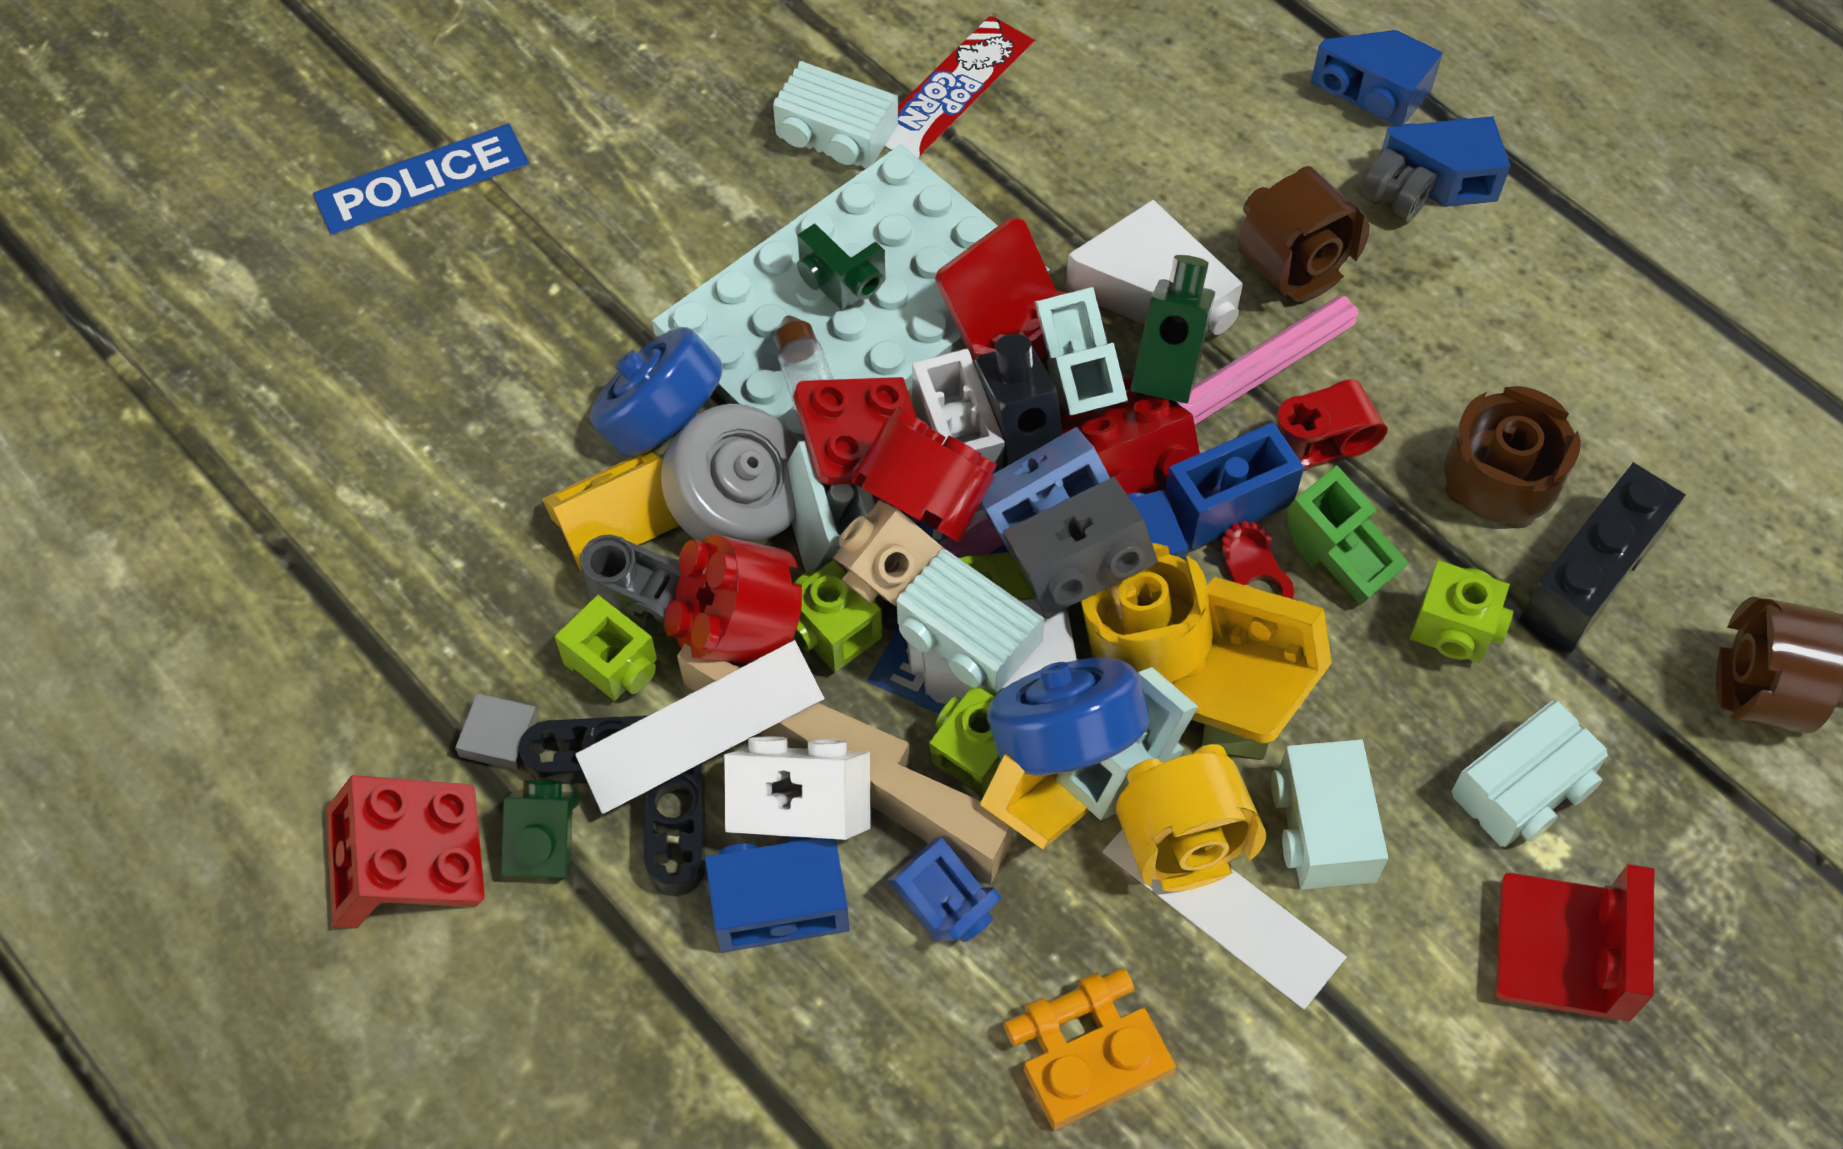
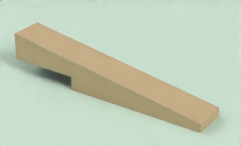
[677,644,1014,884]

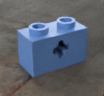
[981,427,1110,558]

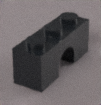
[1520,462,1686,652]

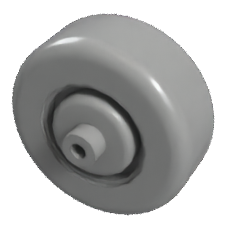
[661,404,798,545]

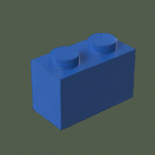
[1165,422,1304,550]
[705,836,850,953]

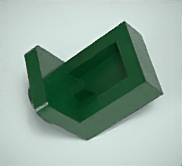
[797,223,886,311]
[501,780,579,878]

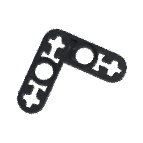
[519,715,705,897]

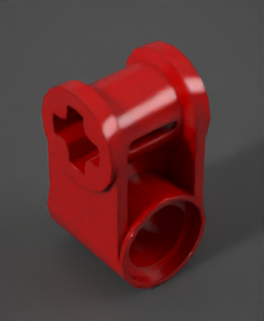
[1276,379,1388,471]

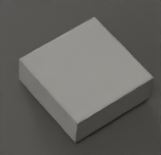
[455,693,539,771]

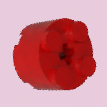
[851,407,997,542]
[664,535,802,667]

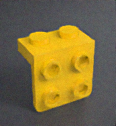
[1173,577,1332,743]

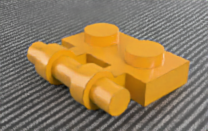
[1003,968,1177,1131]

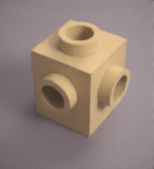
[833,500,943,606]

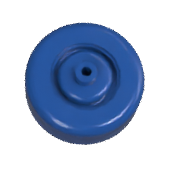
[590,327,723,457]
[987,658,1150,775]

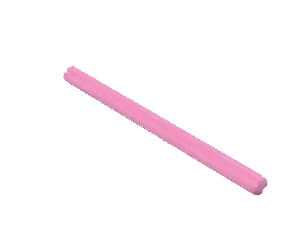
[940,296,1359,558]

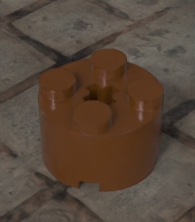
[1238,166,1370,302]
[1444,386,1581,528]
[1716,596,1843,734]

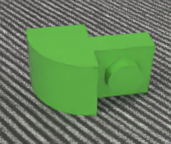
[1287,465,1409,606]

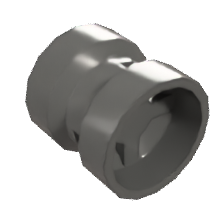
[1360,149,1437,222]

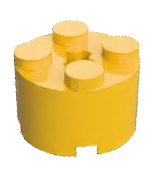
[1081,543,1213,683]
[1116,744,1266,892]

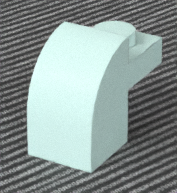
[1035,287,1128,415]
[1056,667,1198,821]

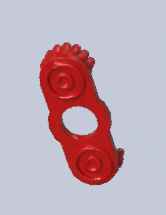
[1222,521,1295,600]

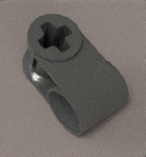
[580,534,681,637]

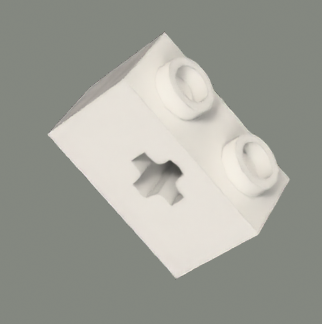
[912,348,1005,474]
[724,736,870,840]

